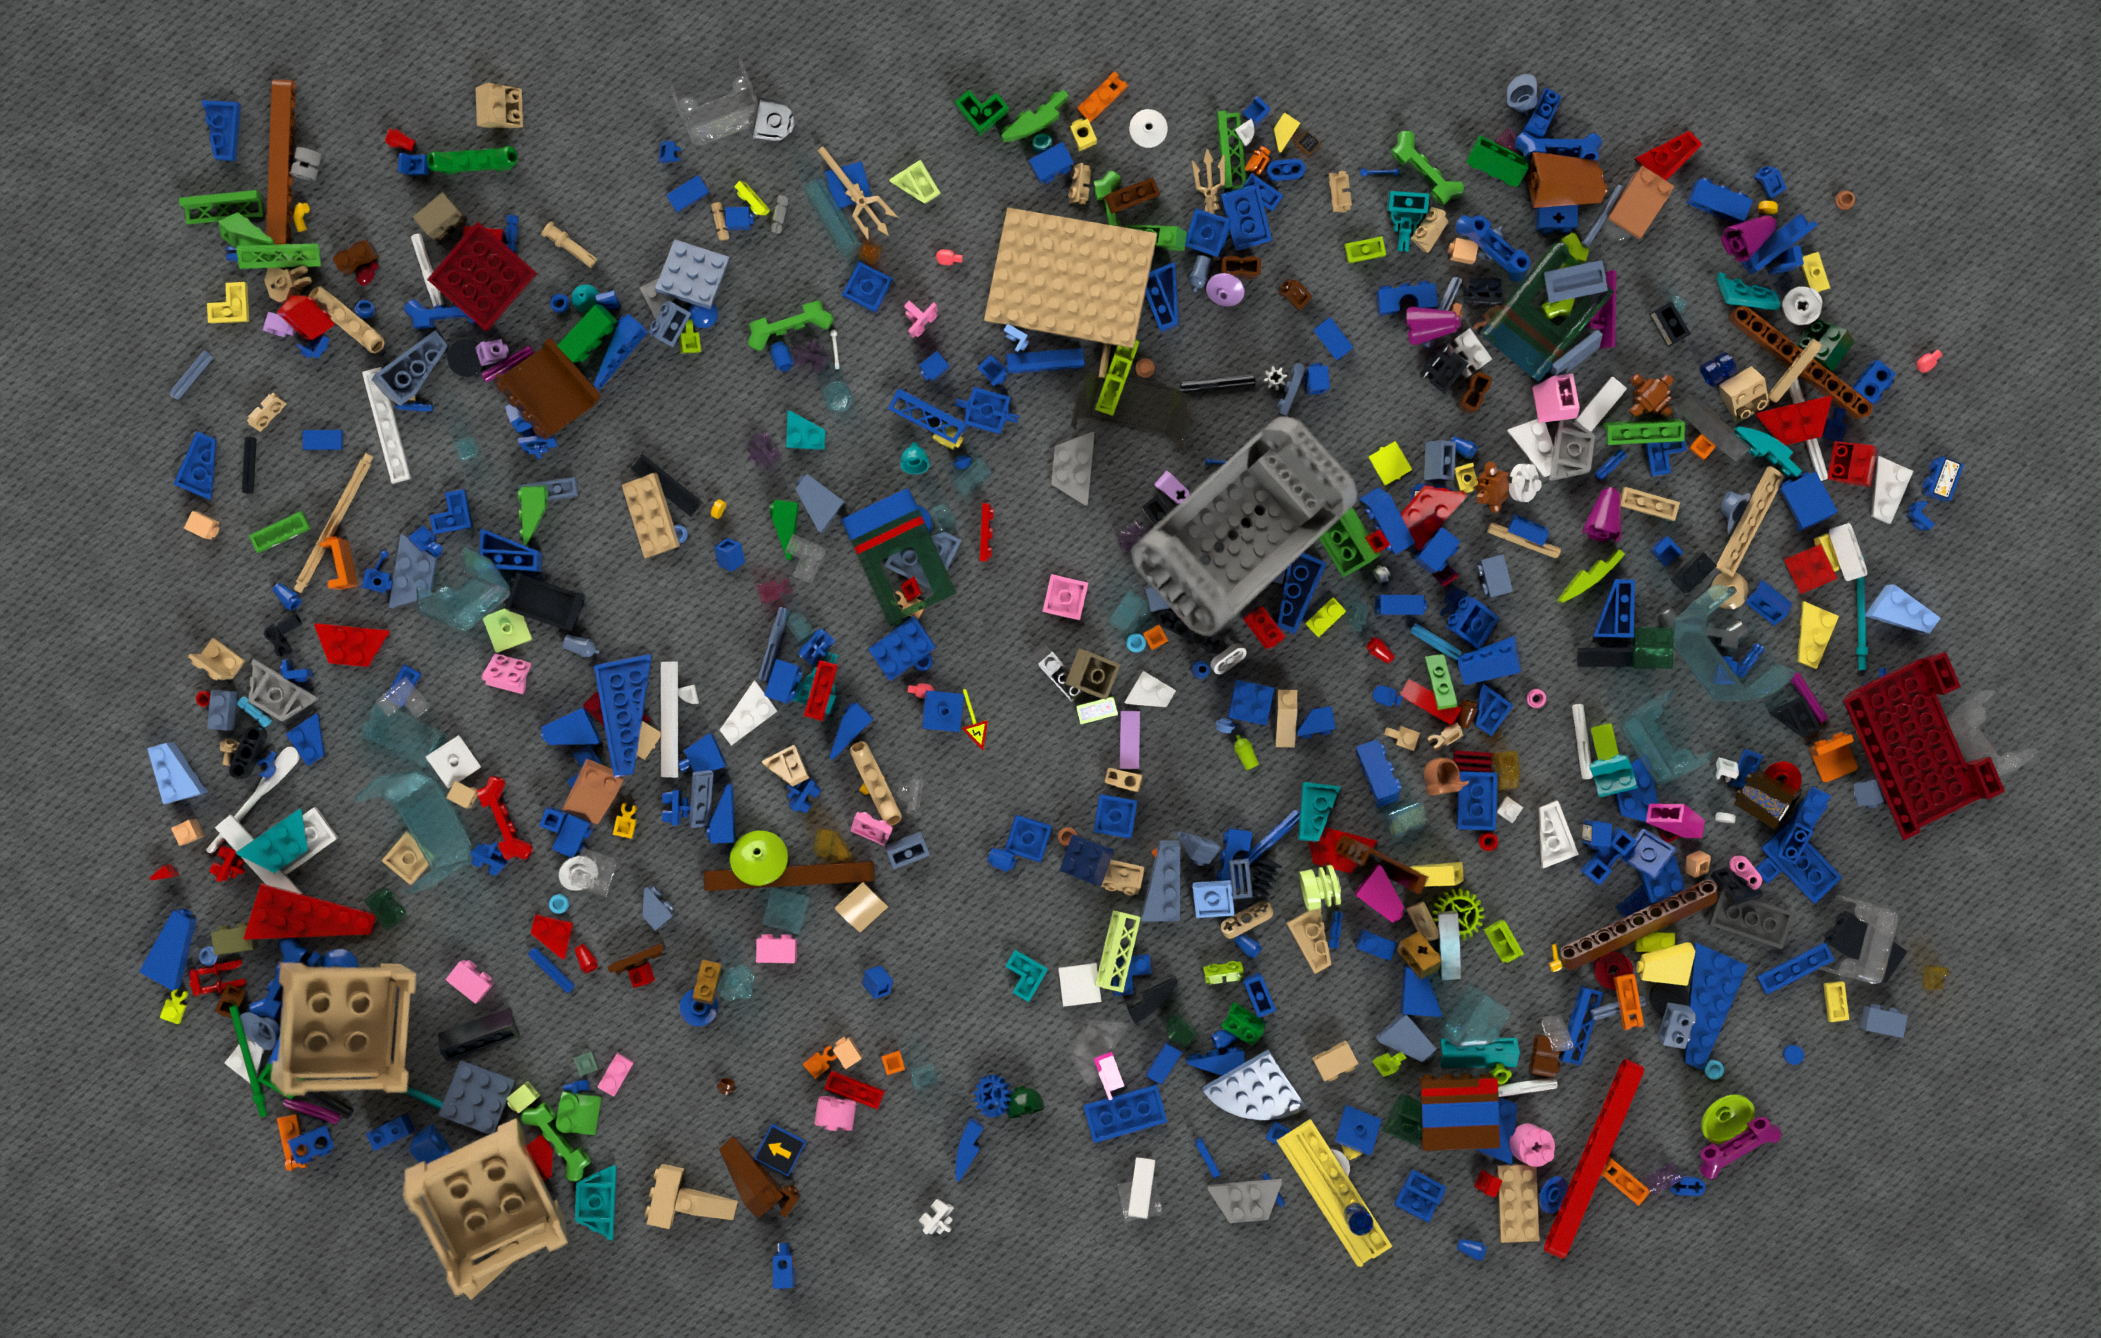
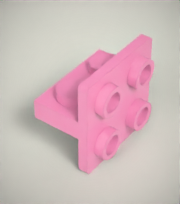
[904,301,938,339]
[482,654,531,694]

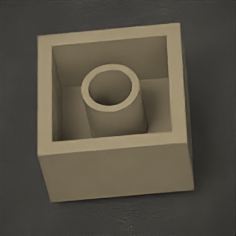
[413,192,467,242]
[1065,648,1121,700]

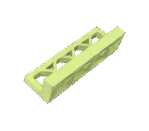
[1095,910,1141,992]

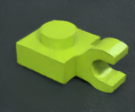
[679,319,701,354]
[1372,1052,1406,1077]

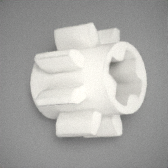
[1263,366,1287,391]

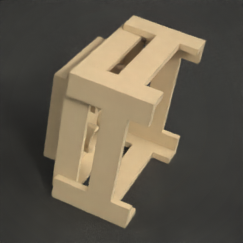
[271,963,416,1094]
[404,1118,568,1296]

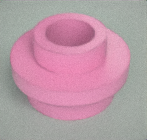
[1526,689,1546,708]

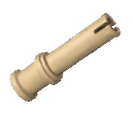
[541,221,597,268]

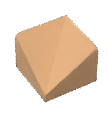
[1685,851,1711,878]

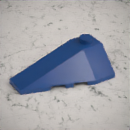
[594,314,649,390]

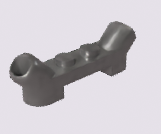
[1658,608,1748,649]

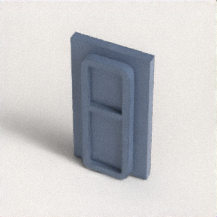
[1544,260,1608,303]

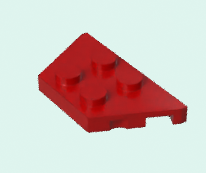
[1755,395,1832,445]
[1400,485,1467,550]
[314,623,390,667]
[1308,827,1377,873]

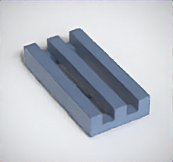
[1229,858,1253,899]

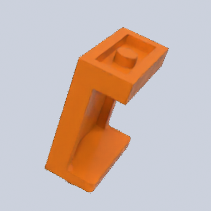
[319,536,359,590]

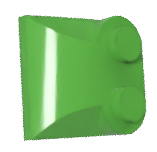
[556,1091,602,1135]

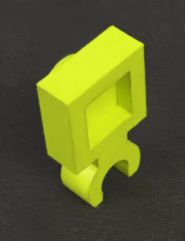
[160,989,188,1024]

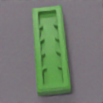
[249,511,311,553]
[1425,654,1457,710]

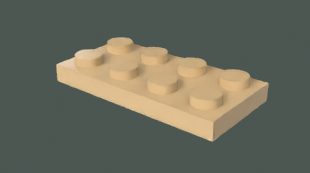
[622,473,680,558]
[1497,1164,1539,1243]

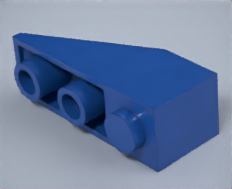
[1521,87,1562,139]
[1185,1047,1245,1076]

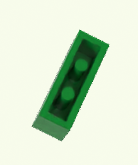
[1466,135,1530,188]
[557,305,618,362]

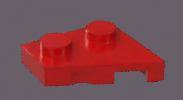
[531,914,574,959]

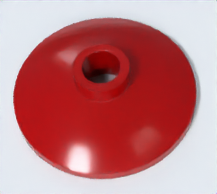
[1764,761,1802,790]

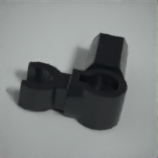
[264,614,302,656]

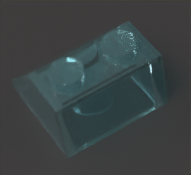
[1380,800,1427,838]

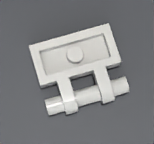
[1447,328,1492,378]

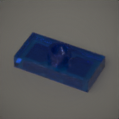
[1615,884,1651,918]

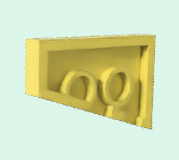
[1797,601,1839,669]

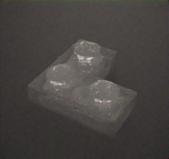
[785,534,827,584]
[375,677,431,719]

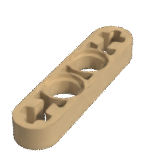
[1768,339,1822,403]

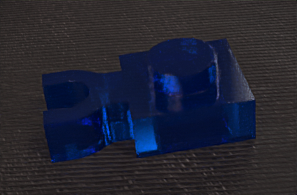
[1439,584,1469,616]

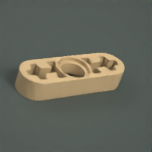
[1220,901,1273,939]

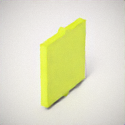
[1368,441,1412,485]

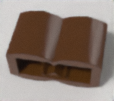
[332,240,379,275]
[1220,256,1261,279]
[1458,371,1492,414]
[1529,1034,1564,1078]

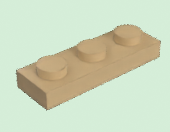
[1621,487,1680,521]

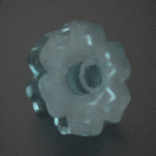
[717,964,754,1001]

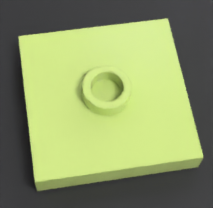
[482,609,533,653]

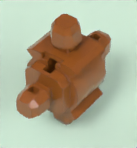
[1629,374,1674,418]
[1476,462,1510,513]

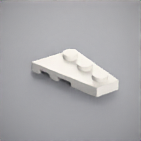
[1506,419,1554,478]
[1871,456,1913,524]
[720,680,778,745]
[1539,801,1579,868]

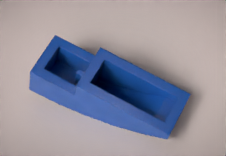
[956,1117,984,1181]

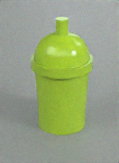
[1234,734,1259,770]

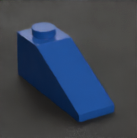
[830,702,874,760]
[707,784,736,843]

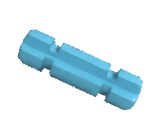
[237,697,272,727]

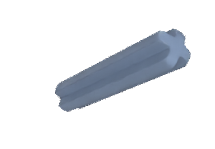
[169,351,213,400]
[1590,995,1646,1020]

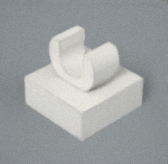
[1716,757,1739,782]
[1496,796,1523,823]

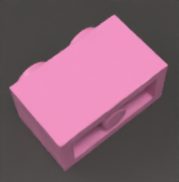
[756,934,797,963]
[445,960,494,1004]

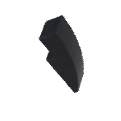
[1127,976,1178,1024]

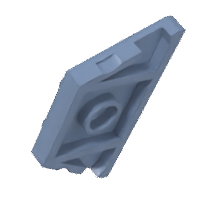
[388,535,437,608]

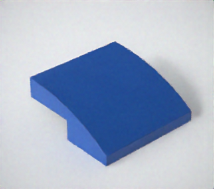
[1394,1169,1447,1223]

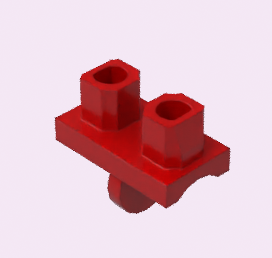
[209,846,246,883]

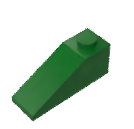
[769,500,799,561]

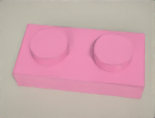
[598,1053,634,1097]

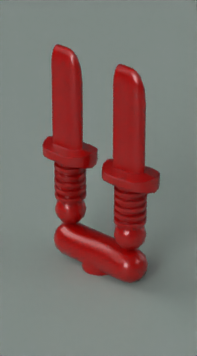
[189,959,246,996]

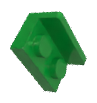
[1221,1002,1266,1046]

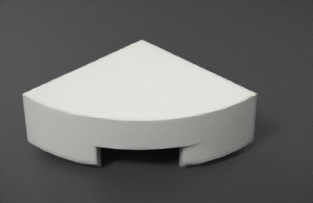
[1235,119,1254,147]
[678,685,699,704]

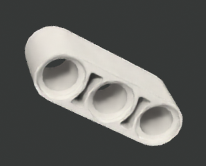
[1829,523,1867,581]

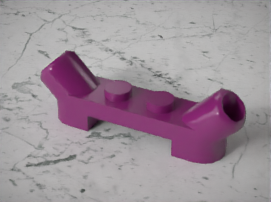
[1699,1117,1781,1179]

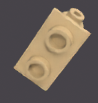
[1068,163,1092,205]
[1329,171,1352,212]
[247,392,286,432]

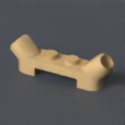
[309,287,385,354]
[850,742,902,826]

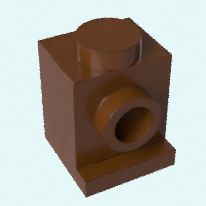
[214,984,246,1019]

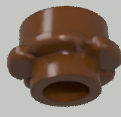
[717,1078,736,1095]

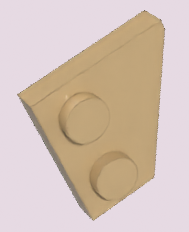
[762,744,809,786]

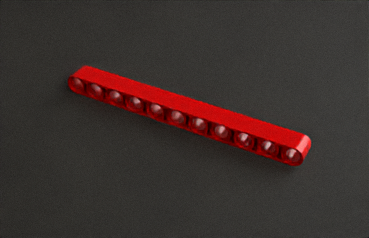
[1544,1059,1644,1259]

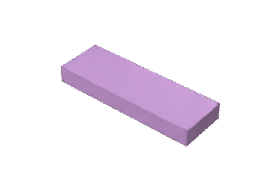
[1120,711,1140,769]

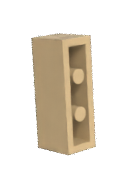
[645,1164,684,1229]

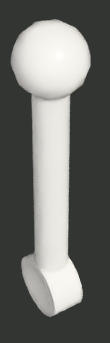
[830,330,840,369]

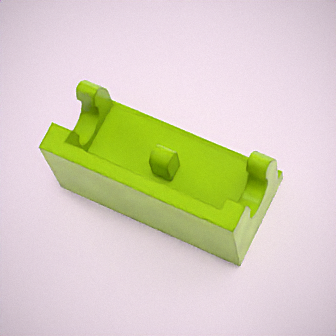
[1590,723,1619,761]
[1483,919,1524,963]

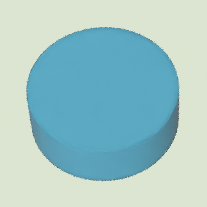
[1126,633,1146,652]
[549,894,569,914]
[1703,1060,1724,1080]

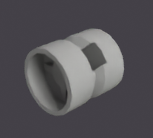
[290,147,322,181]

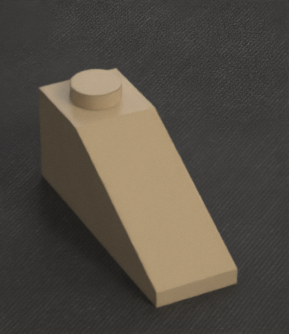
[1275,690,1297,747]
[674,1187,738,1220]

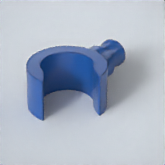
[256,751,277,778]
[563,1080,590,1093]

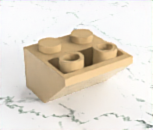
[476,83,523,128]
[1719,366,1769,424]

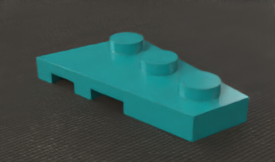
[1717,272,1781,310]
[1298,782,1341,842]

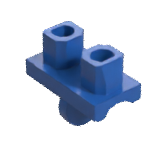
[518,429,558,459]
[798,628,836,666]
[787,777,821,813]
[662,790,690,825]
[470,842,510,876]

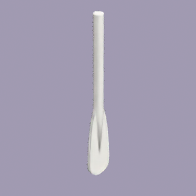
[206,747,300,854]

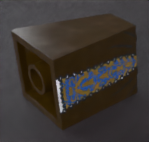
[1734,770,1802,829]

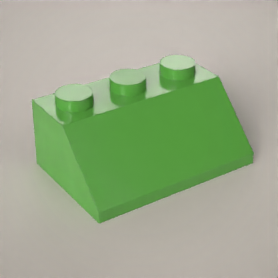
[1319,507,1381,578]

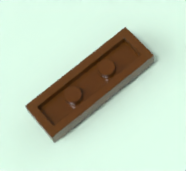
[1104,177,1160,214]
[607,942,666,974]

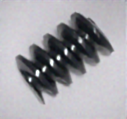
[1246,858,1282,901]

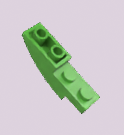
[1001,89,1068,142]

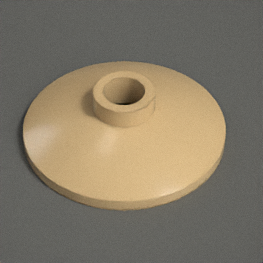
[1710,572,1749,609]

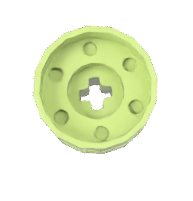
[1299,865,1341,911]

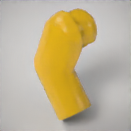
[292,203,310,232]

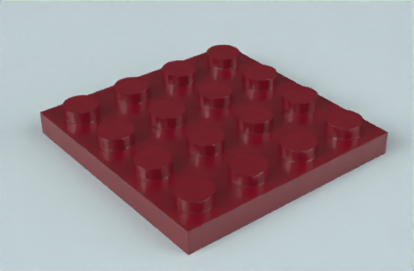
[426,221,538,331]

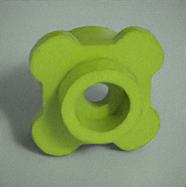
[1489,1063,1512,1085]

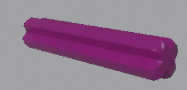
[481,346,534,382]
[1789,672,1828,723]
[283,1097,340,1124]

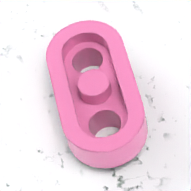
[1729,856,1762,890]

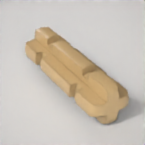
[711,202,729,241]

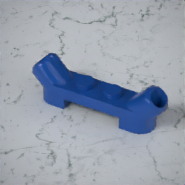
[1514,132,1602,163]
[1455,215,1531,282]
[404,299,477,329]
[249,937,308,1020]

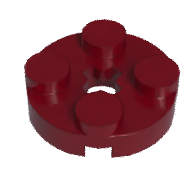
[1593,951,1633,990]

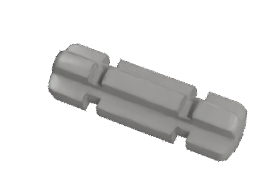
[771,195,788,234]

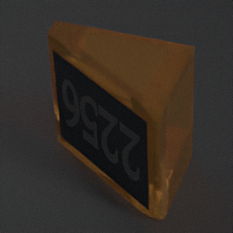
[1294,131,1321,158]

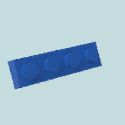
[1756,942,1834,995]

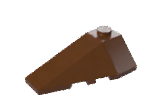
[719,1136,784,1218]

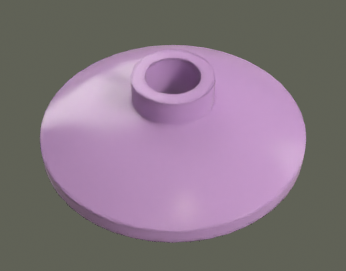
[1206,273,1245,306]

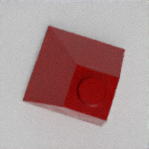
[526,1135,553,1182]

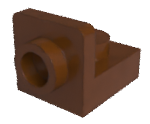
[1278,279,1313,311]
[779,1184,801,1218]

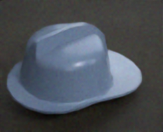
[1507,74,1538,116]
[1721,491,1751,535]
[240,1012,281,1050]

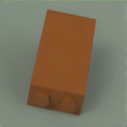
[1526,152,1607,208]

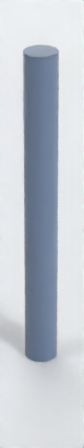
[1581,185,1624,248]

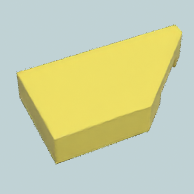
[1273,113,1300,154]

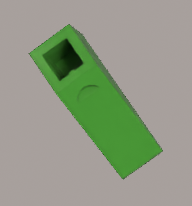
[218,212,275,257]
[1125,225,1187,251]
[518,485,548,545]

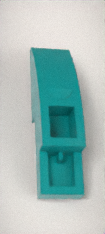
[1733,427,1802,478]

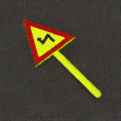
[962,689,988,750]

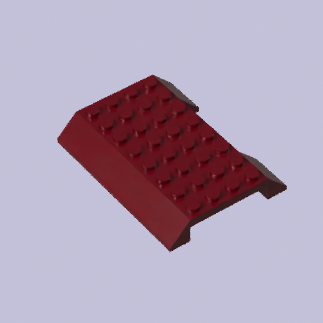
[1843,652,2005,840]

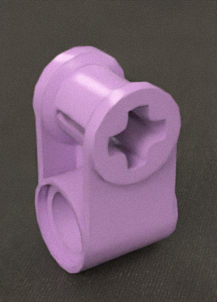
[1154,470,1190,505]

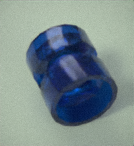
[1700,352,1737,387]
[1343,1203,1373,1236]

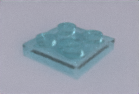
[762,887,810,934]

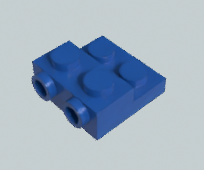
[1446,596,1499,649]

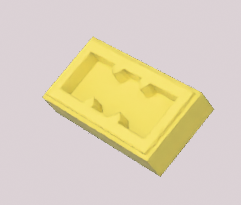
[1801,252,1830,292]
[1814,532,1841,572]
[1823,981,1849,1022]

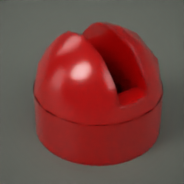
[196,691,211,707]

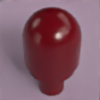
[355,261,379,286]

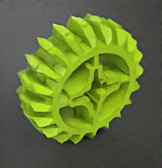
[1432,888,1484,940]

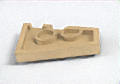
[1286,909,1331,974]

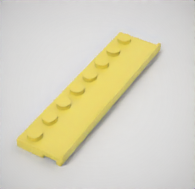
[1276,1119,1392,1267]

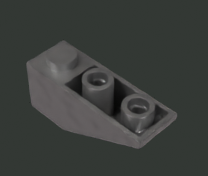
[1031,644,1084,702]

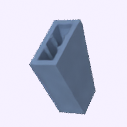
[796,474,845,533]
[1375,1014,1437,1062]

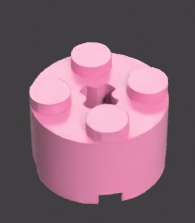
[814,1096,856,1131]
[1509,1123,1555,1167]

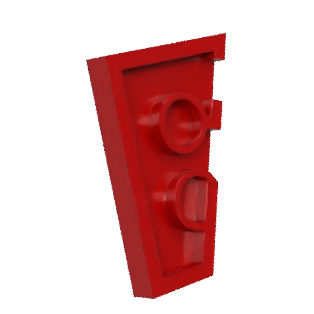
[1634,131,1702,181]

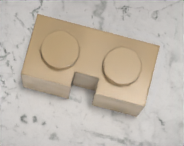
[1312,1040,1359,1082]

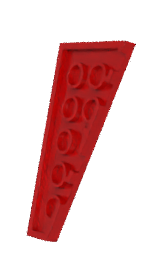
[243,883,377,940]

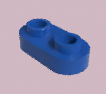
[1266,159,1305,181]

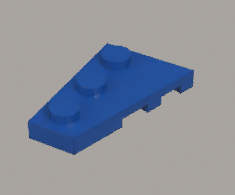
[201,100,241,161]
[173,431,217,500]

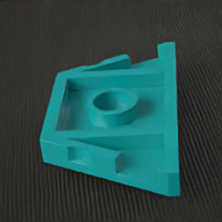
[236,808,309,873]
[575,1165,617,1240]

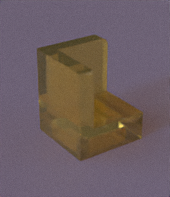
[1923,966,1949,991]

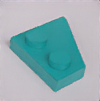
[786,411,826,450]

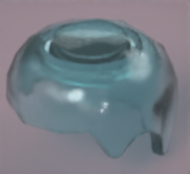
[823,381,853,413]

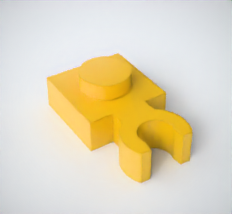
[613,803,637,839]

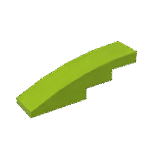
[1095,339,1140,416]
[1556,549,1625,603]

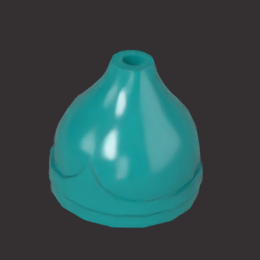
[571,284,600,314]
[900,442,930,474]

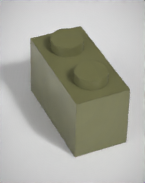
[211,922,259,955]

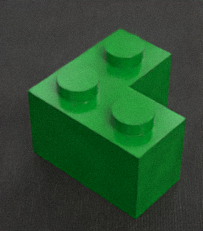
[955,90,1009,137]

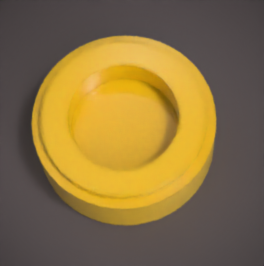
[1758,201,1778,214]
[711,499,726,519]

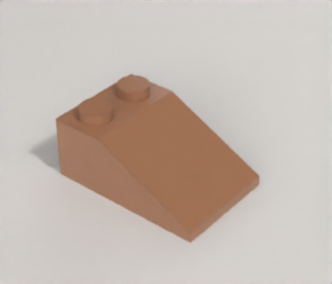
[1608,166,1674,239]
[562,759,624,825]

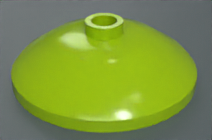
[730,830,788,886]
[1701,1095,1755,1144]

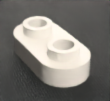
[1210,643,1247,674]

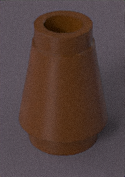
[1458,699,1478,729]

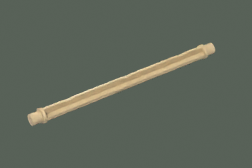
[294,453,373,593]

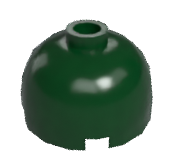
[1006,1085,1045,1119]

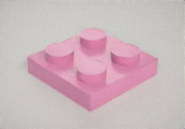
[1042,574,1088,620]
[850,812,893,846]

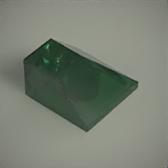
[1383,1094,1422,1146]

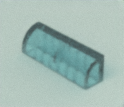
[803,179,862,257]

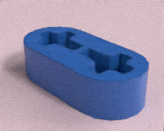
[1667,1176,1706,1196]

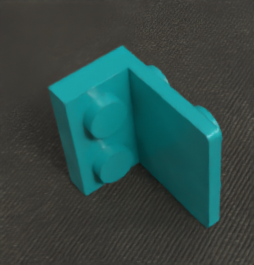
[1589,755,1638,797]

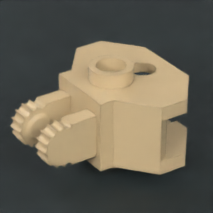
[264,266,312,304]

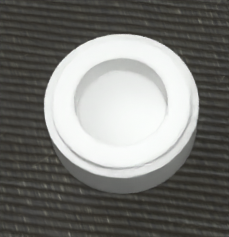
[1715,812,1736,823]

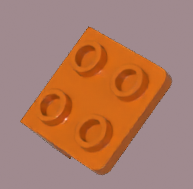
[1808,732,1858,782]

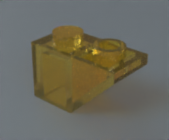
[1493,750,1520,790]
[813,828,853,861]

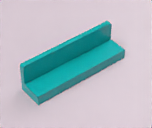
[1440,1038,1520,1068]

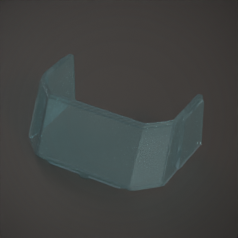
[1672,584,1795,702]
[353,769,472,894]

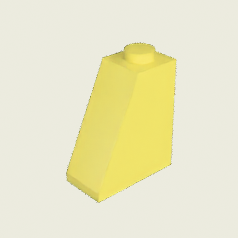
[1410,862,1464,886]
[1636,942,1695,986]

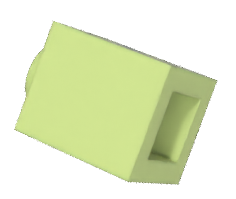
[506,1081,540,1113]

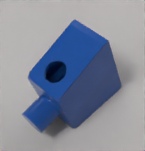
[678,733,728,772]

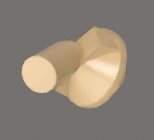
[220,738,239,766]

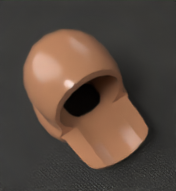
[1423,758,1469,796]

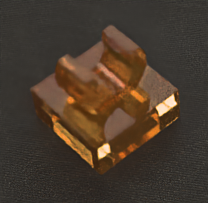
[857,240,883,266]

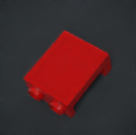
[1243,606,1285,650]

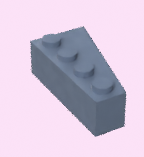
[1140,840,1180,922]

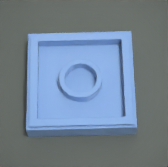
[1193,880,1234,918]

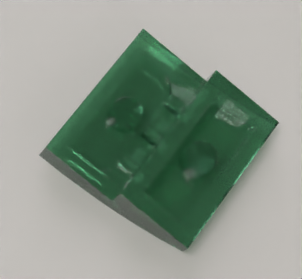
[1632,627,1674,669]

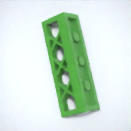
[1217,111,1246,192]
[179,190,264,224]
[236,244,321,269]
[1602,419,1685,445]

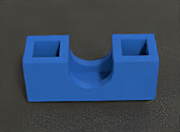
[1376,281,1438,316]
[1580,827,1637,885]
[1216,828,1252,889]

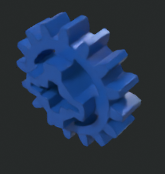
[973,1075,1013,1117]

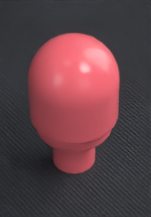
[936,249,963,265]
[1916,350,1942,373]
[908,683,935,699]

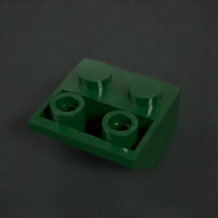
[1797,319,1855,373]

